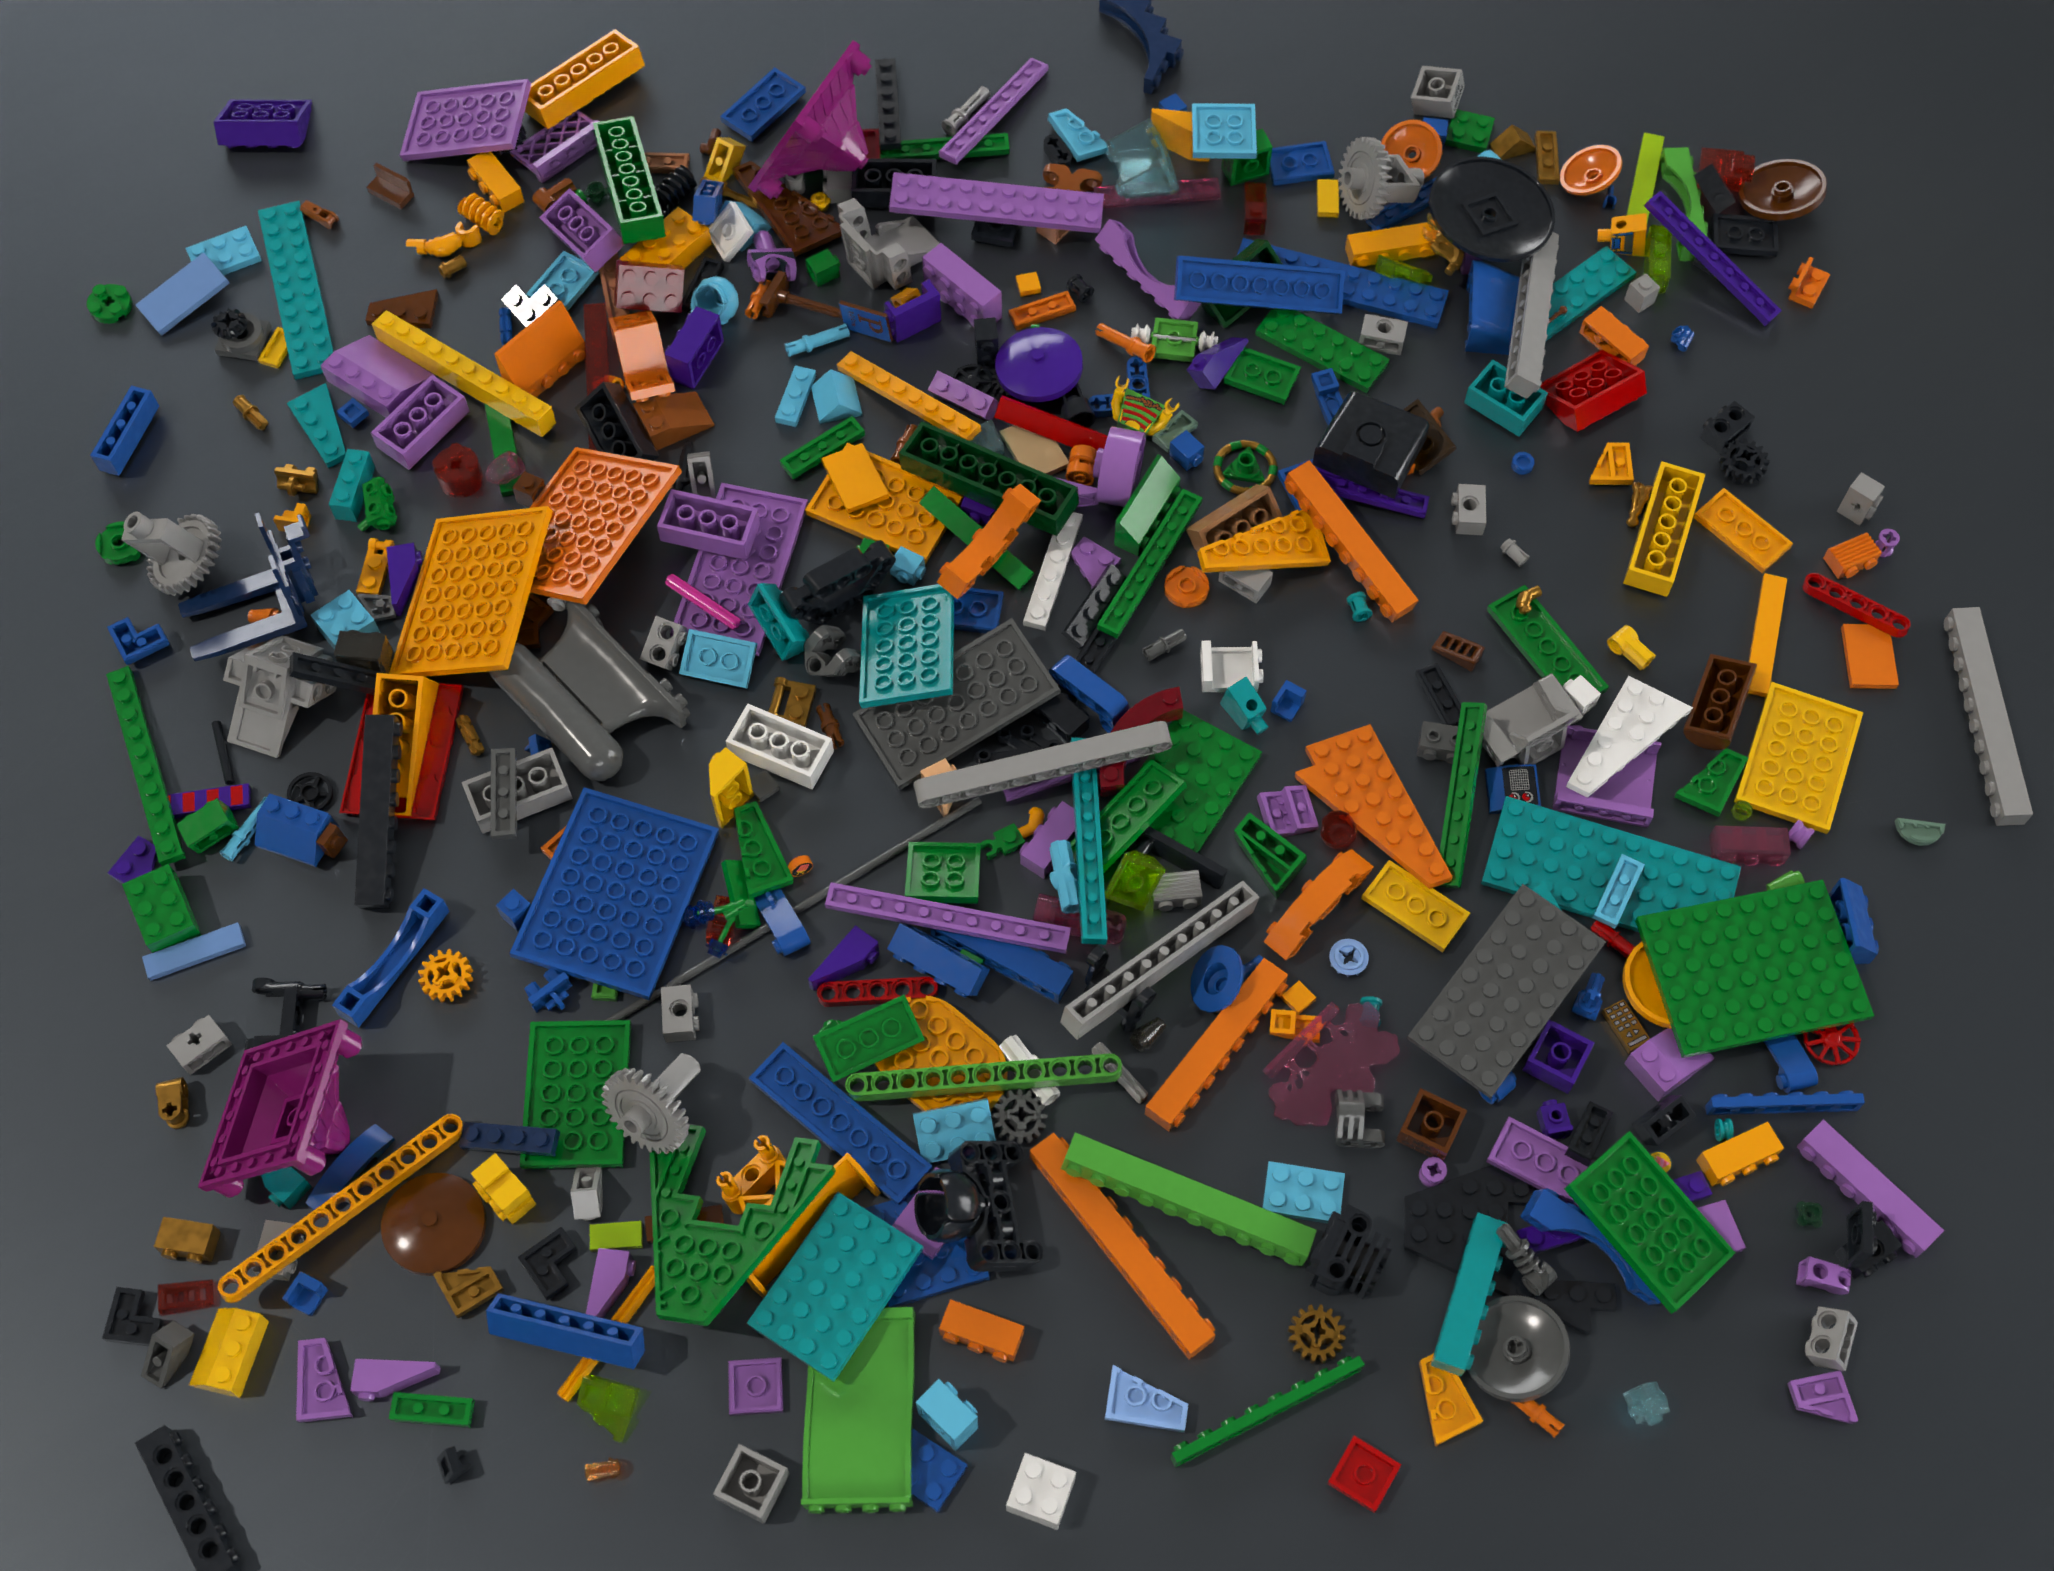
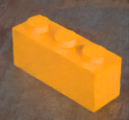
[467,152,525,213]
[1696,1122,1784,1187]

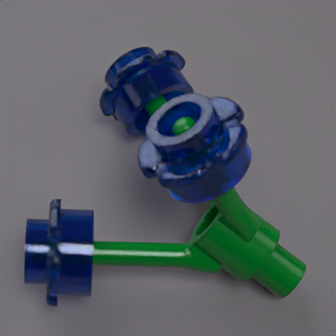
[683,898,747,958]

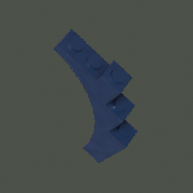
[1099,0,1184,94]

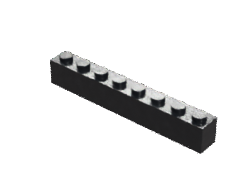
[354,715,403,909]

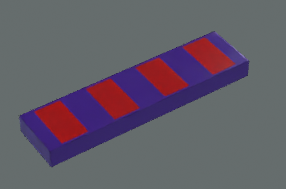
[168,783,251,819]

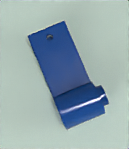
[755,889,811,957]
[1764,1035,1818,1093]

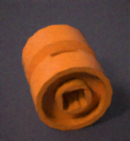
[1066,445,1097,486]

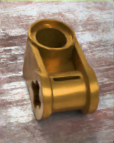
[156,1077,190,1129]

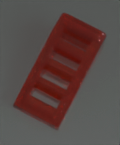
[706,895,735,947]
[158,1279,214,1315]

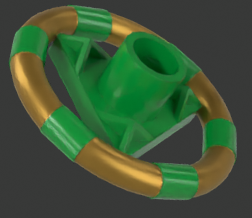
[1213,440,1278,495]

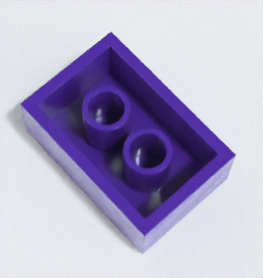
[664,306,724,390]

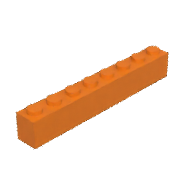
[1284,460,1419,623]
[1145,958,1288,1132]

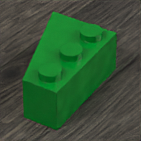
[1234,812,1307,900]

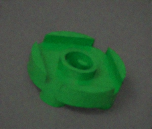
[87,284,133,324]
[95,521,141,565]

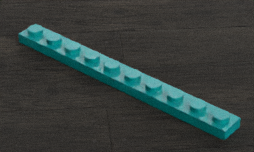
[1070,737,1108,945]

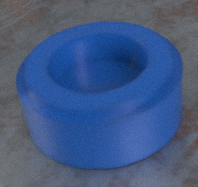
[1511,452,1535,475]

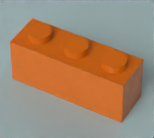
[1579,306,1649,366]
[939,1299,1024,1363]

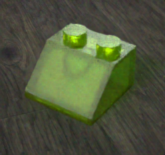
[1105,850,1166,911]

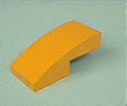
[1270,1009,1321,1043]

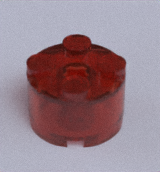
[432,443,483,497]

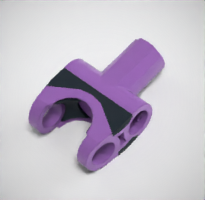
[747,231,796,282]

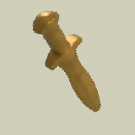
[700,177,758,209]

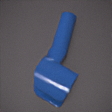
[1602,185,1617,209]

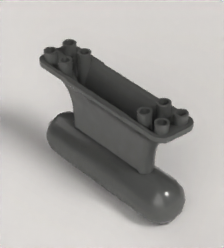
[488,600,691,781]

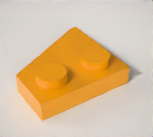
[1589,443,1634,485]

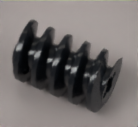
[655,165,697,208]

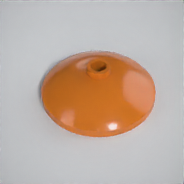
[1381,120,1442,179]
[1560,145,1622,196]

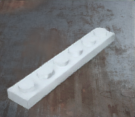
[1023,512,1083,631]

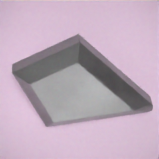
[358,594,396,622]

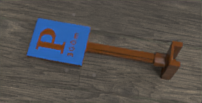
[759,270,893,342]

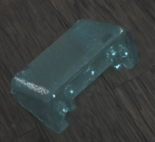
[1105,118,1180,199]

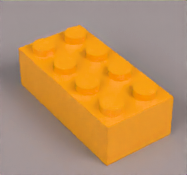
[619,207,712,269]

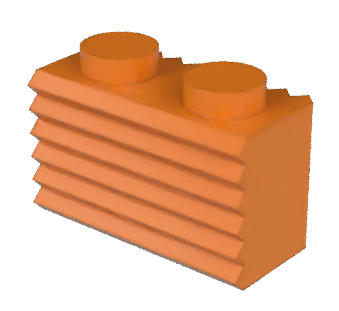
[1823,532,1882,579]

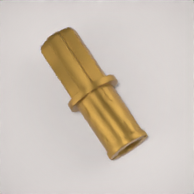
[233,395,268,430]

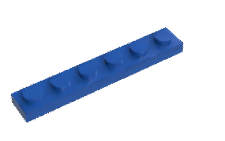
[1705,1090,1865,1115]

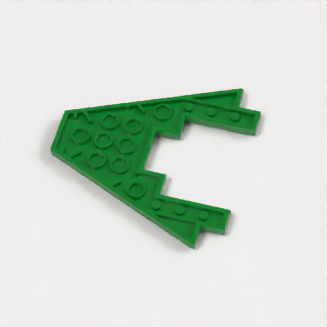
[649,1124,836,1326]

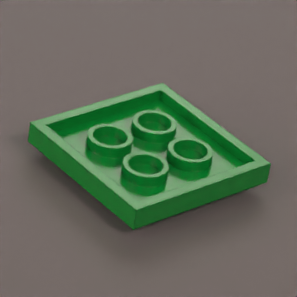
[905,842,981,904]

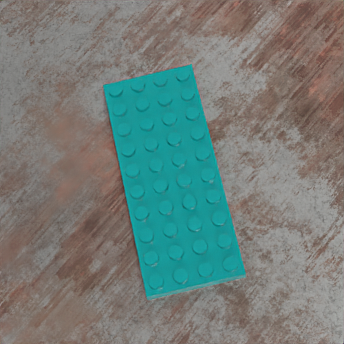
[1481,796,1741,932]

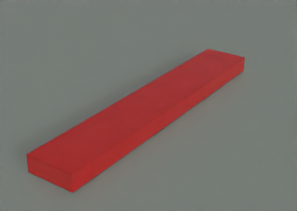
[994,395,1108,450]

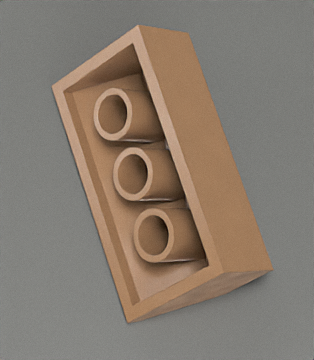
[1186,484,1283,552]

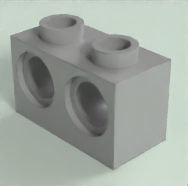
[640,616,688,671]
[1805,1306,1858,1371]

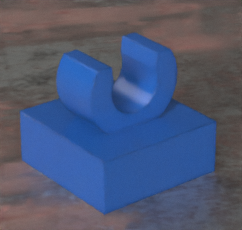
[525,734,552,755]

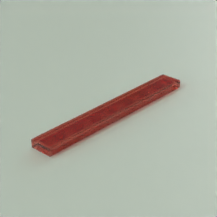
[584,303,609,451]

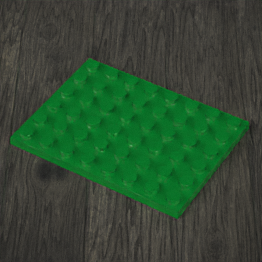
[1635,880,1874,1058]

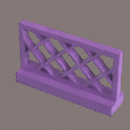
[510,110,600,183]

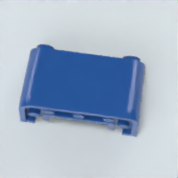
[1465,260,1520,355]

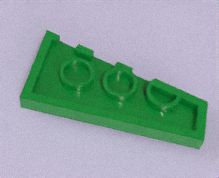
[734,801,794,899]

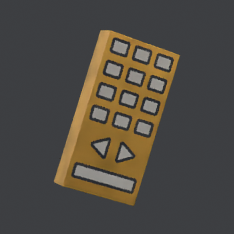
[1601,999,1650,1054]

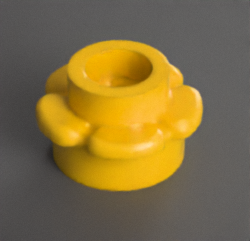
[810,192,831,212]

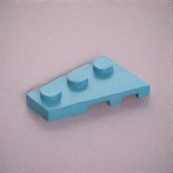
[1047,108,1114,162]

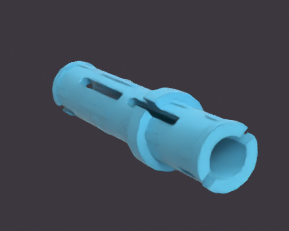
[784,323,850,357]
[220,797,267,861]

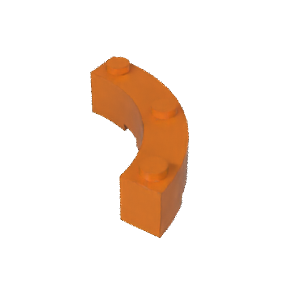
[937,484,1041,599]
[1264,849,1374,960]

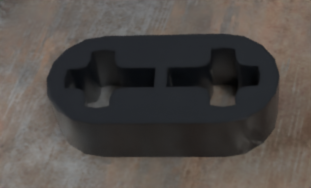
[1044,134,1072,168]

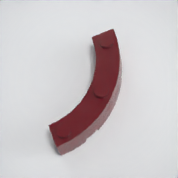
[1100,687,1183,797]

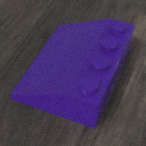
[213,99,312,148]

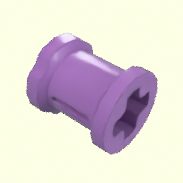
[1875,529,1900,558]

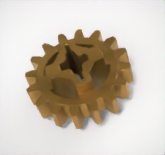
[1288,1305,1346,1364]

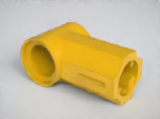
[1607,625,1656,671]

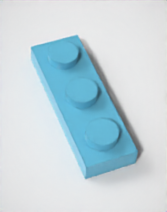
[775,366,816,427]
[1592,854,1645,929]

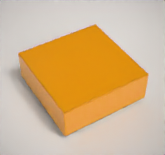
[1016,272,1041,297]
[1281,980,1316,1015]

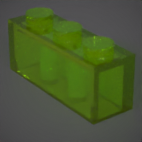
[1644,224,1672,294]

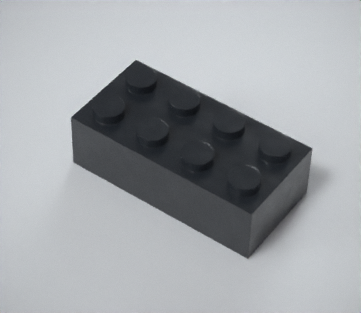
[851,158,937,208]

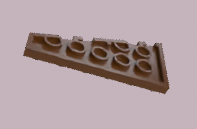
[732,161,842,257]

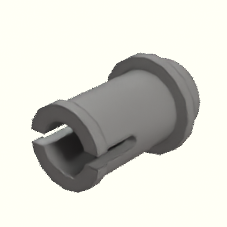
[1500,538,1530,567]

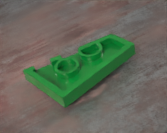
[1674,748,1748,817]

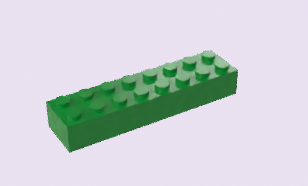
[593,116,666,244]

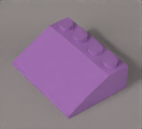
[320,335,435,418]

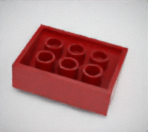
[1540,350,1647,432]

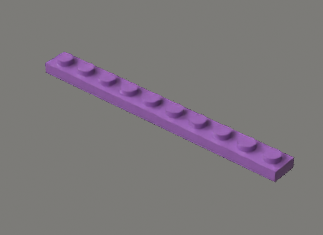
[825,882,1071,954]

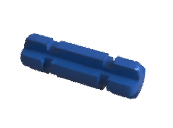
[499,307,513,346]

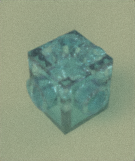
[1623,1381,1671,1426]

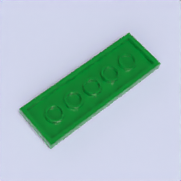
[1255,309,1390,394]
[1487,585,1609,695]
[1071,759,1187,874]

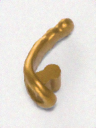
[1626,482,1652,527]

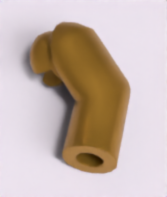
[1516,585,1542,614]

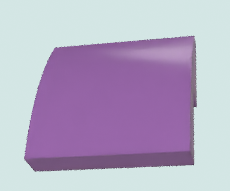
[1257,785,1319,837]

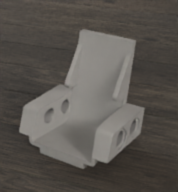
[837,198,940,290]
[223,636,337,758]
[1482,673,1583,767]

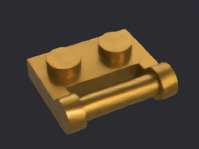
[767,677,816,727]

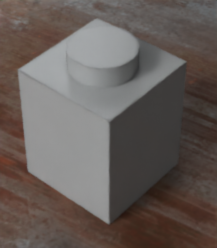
[1624,273,1660,313]

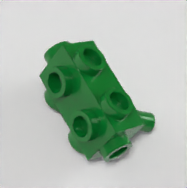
[357,477,397,532]

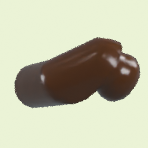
[700,128,721,156]

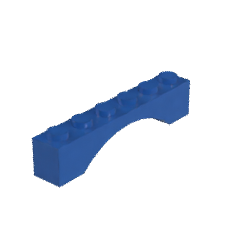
[332,888,450,1028]
[1520,1188,1661,1305]

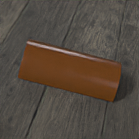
[1683,654,1757,750]

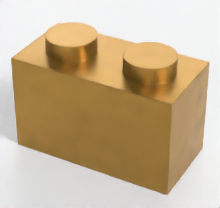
[154,1217,221,1264]

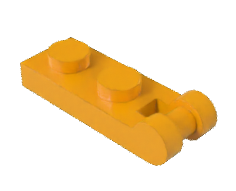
[356,538,395,595]

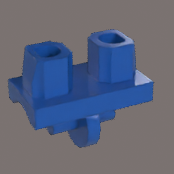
[525,969,572,1013]

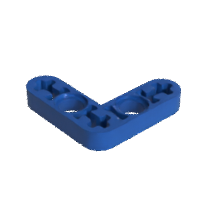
[1088,357,1150,418]

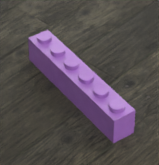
[1797,1119,1944,1258]

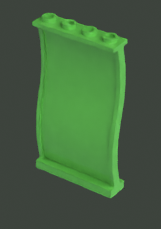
[801,1307,916,1514]

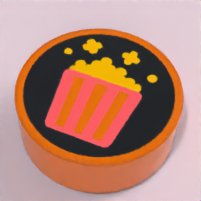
[788,855,813,877]

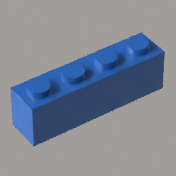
[90,385,159,476]
[887,923,990,998]

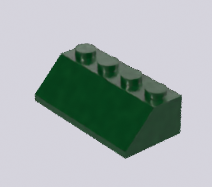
[1201,239,1283,329]

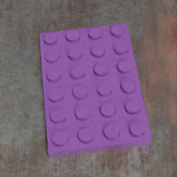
[400,79,531,161]

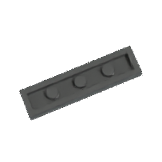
[491,748,517,840]

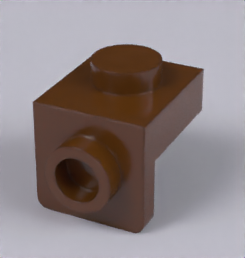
[316,823,348,859]

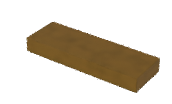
[1534,131,1560,185]

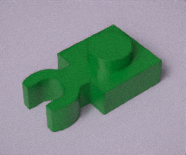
[981,823,1025,860]

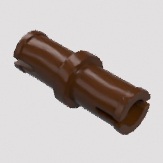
[816,703,844,749]

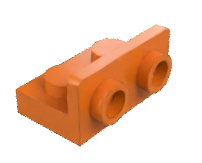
[1788,257,1830,309]

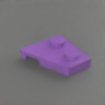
[1787,1370,1858,1424]

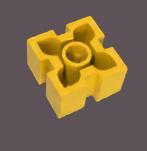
[471,1153,537,1225]

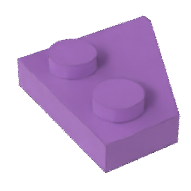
[1071,536,1121,589]

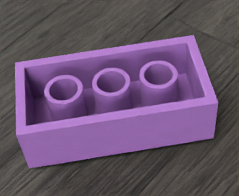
[539,188,625,273]
[922,243,1002,327]
[371,375,470,470]
[657,489,760,560]

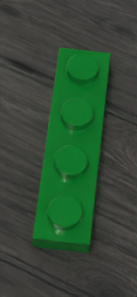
[780,416,865,480]

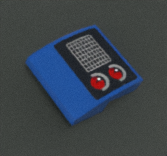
[1485,764,1541,814]

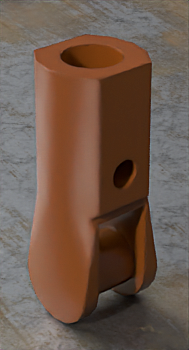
[300,200,339,229]

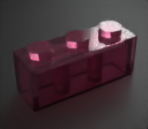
[1709,826,1791,866]

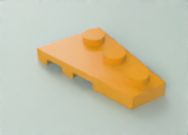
[1419,1354,1483,1447]

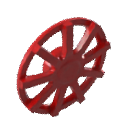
[1803,1023,1861,1065]

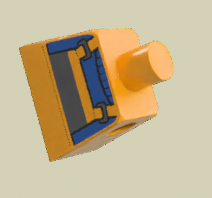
[1597,213,1647,256]

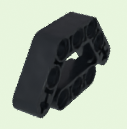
[779,540,896,624]

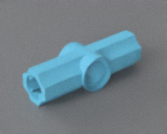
[1049,840,1080,914]

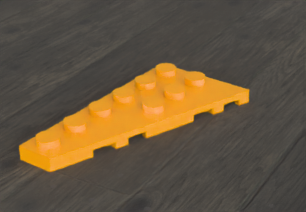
[1197,509,1331,573]

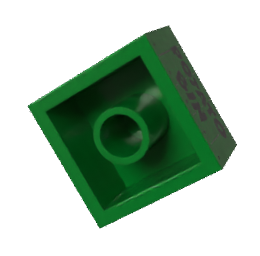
[1221,128,1273,186]

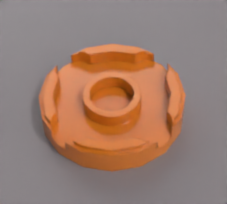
[1164,566,1209,608]

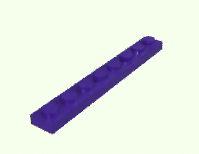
[1644,191,1782,326]
[1515,1171,1712,1254]

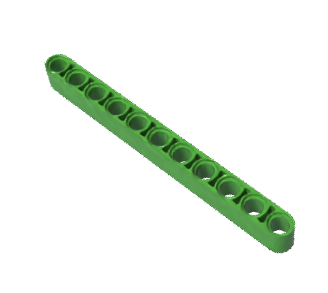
[845,1053,1122,1102]

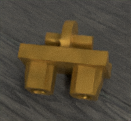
[274,464,318,496]

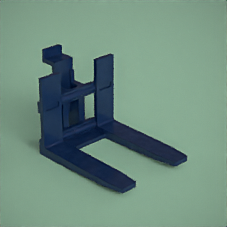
[178,512,318,661]

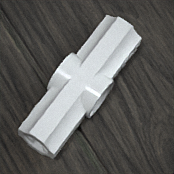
[999,1035,1060,1106]

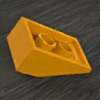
[1150,108,1210,162]

